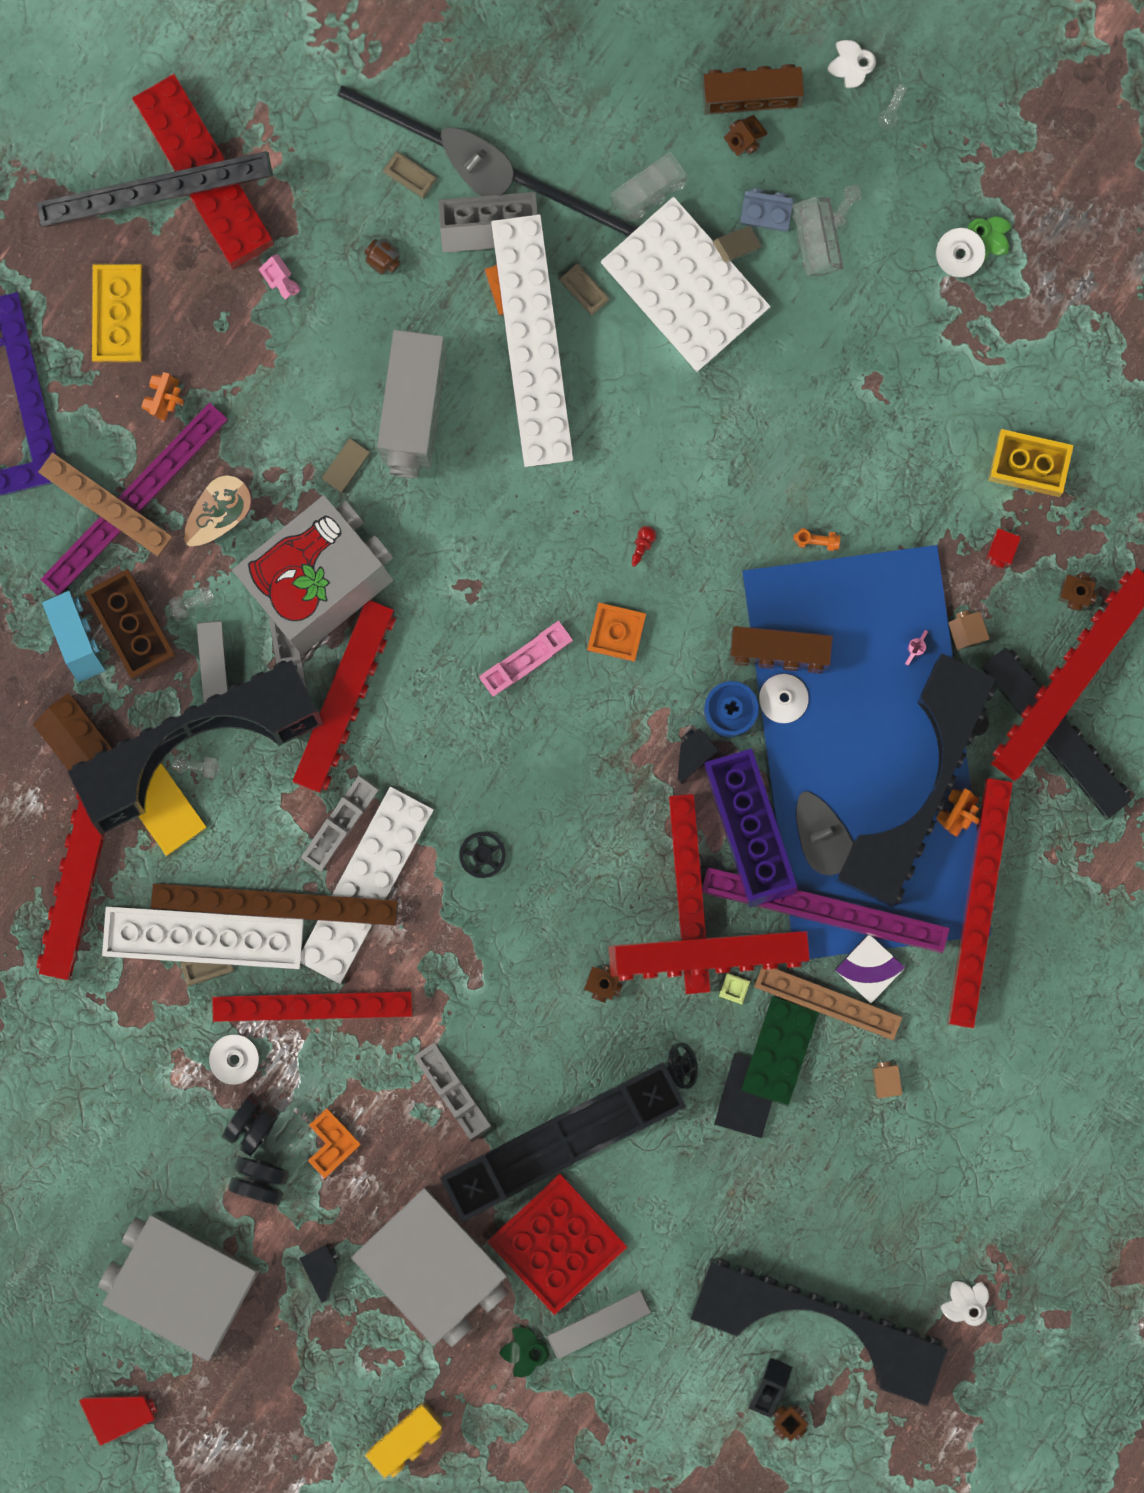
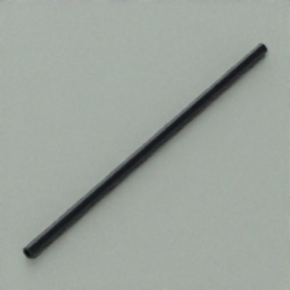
[337,85,638,237]

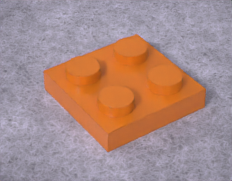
[587,602,646,662]

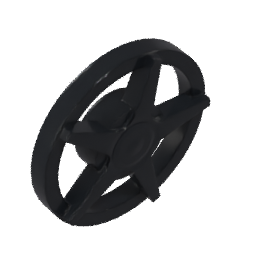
[459,832,506,878]
[667,1042,698,1089]

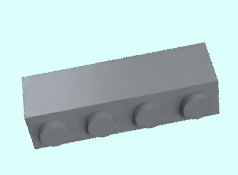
[439,192,538,252]

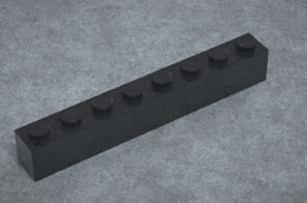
[981,647,1132,820]

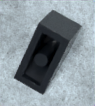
[677,728,718,784]
[299,1243,340,1303]
[748,1357,793,1418]

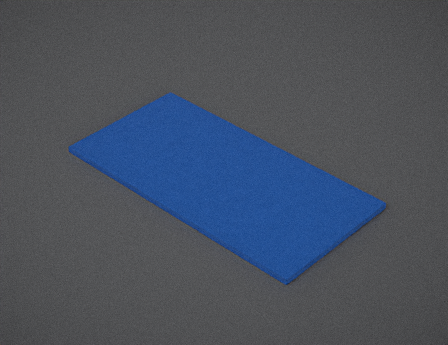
[742,545,992,959]

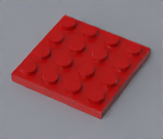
[487,1174,627,1315]

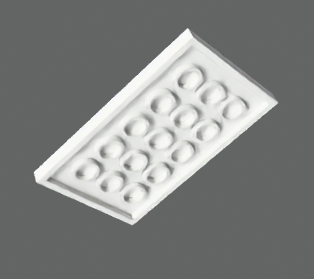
[600,197,770,372]

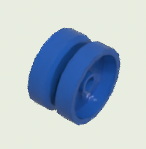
[704,681,759,738]

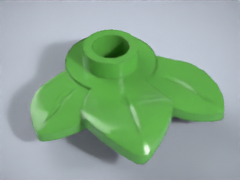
[967,216,1011,262]

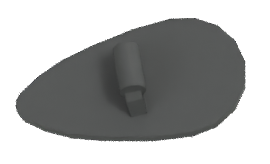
[441,127,514,196]
[796,792,853,875]

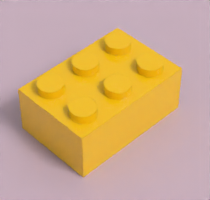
[988,429,1074,497]
[365,1401,444,1478]

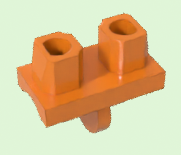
[141,372,185,422]
[936,789,981,837]

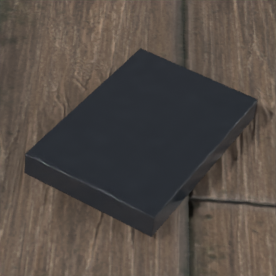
[714,1053,772,1138]

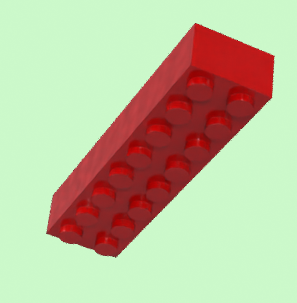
[132,74,274,270]

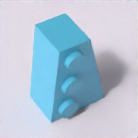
[42,591,105,683]

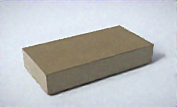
[383,151,437,199]
[713,226,762,263]
[559,263,610,316]
[322,439,370,493]
[180,962,235,986]

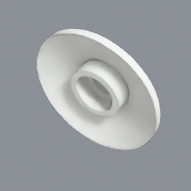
[936,228,985,277]
[759,674,808,723]
[209,1035,259,1084]

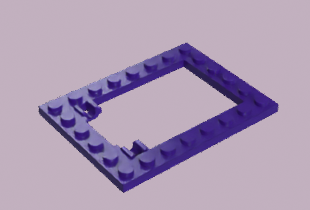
[0,292,57,496]

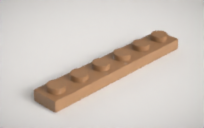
[38,452,173,558]
[754,965,902,1040]

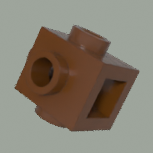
[723,115,768,157]
[1057,574,1098,611]
[584,965,623,1003]
[772,1404,809,1442]

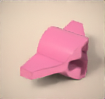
[905,630,928,666]

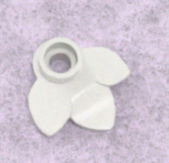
[828,40,876,88]
[941,1281,989,1326]

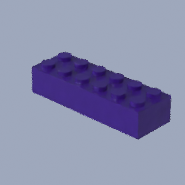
[705,748,797,908]

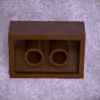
[33,692,113,771]

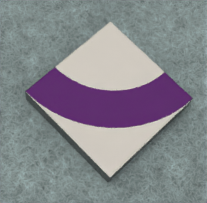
[835,935,905,1003]

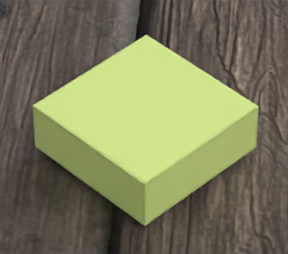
[719,973,750,1005]

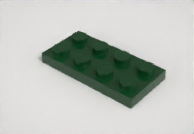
[741,996,819,1107]

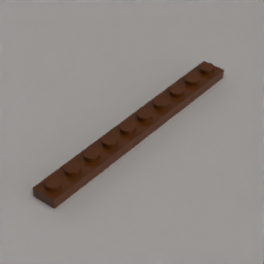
[151,884,398,926]

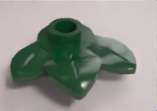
[499,1327,549,1378]

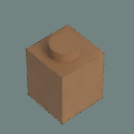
[948,610,989,650]
[872,1061,902,1098]

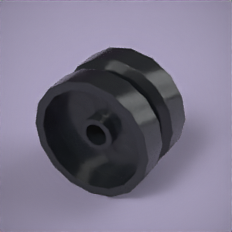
[221,1092,281,1157]
[228,1156,290,1205]

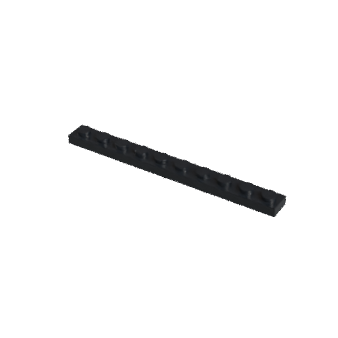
[37,151,273,227]

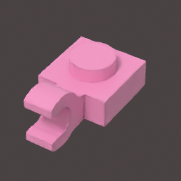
[259,254,300,299]

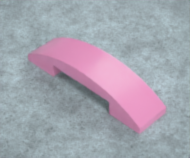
[479,620,573,697]

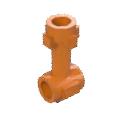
[793,528,840,551]

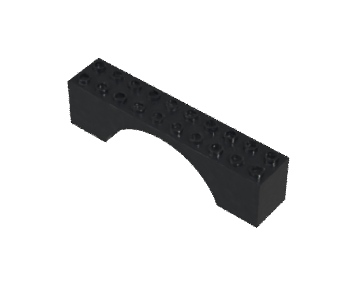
[836,654,997,907]
[67,660,323,835]
[440,1062,686,1222]
[689,1257,948,1407]

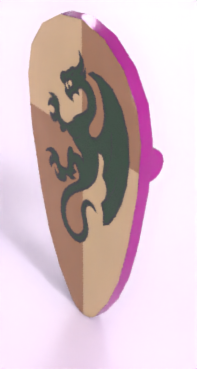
[184,475,252,546]

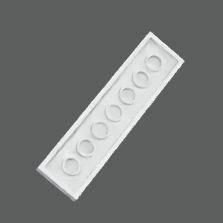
[300,787,434,984]
[102,907,304,969]

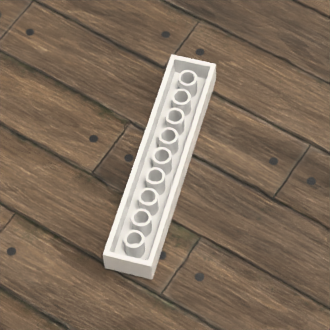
[491,215,573,467]

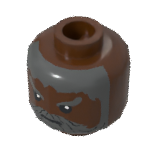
[364,238,401,275]

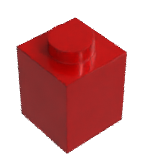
[985,528,1021,569]

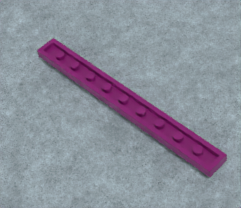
[40,402,228,596]
[702,867,949,954]

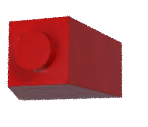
[79,1395,158,1446]

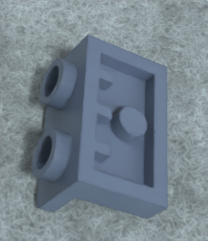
[740,189,794,232]

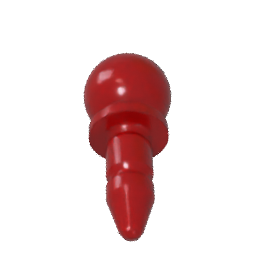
[632,526,657,567]

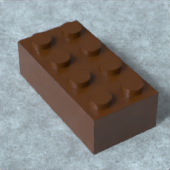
[702,64,804,115]
[84,569,178,681]
[729,626,833,674]

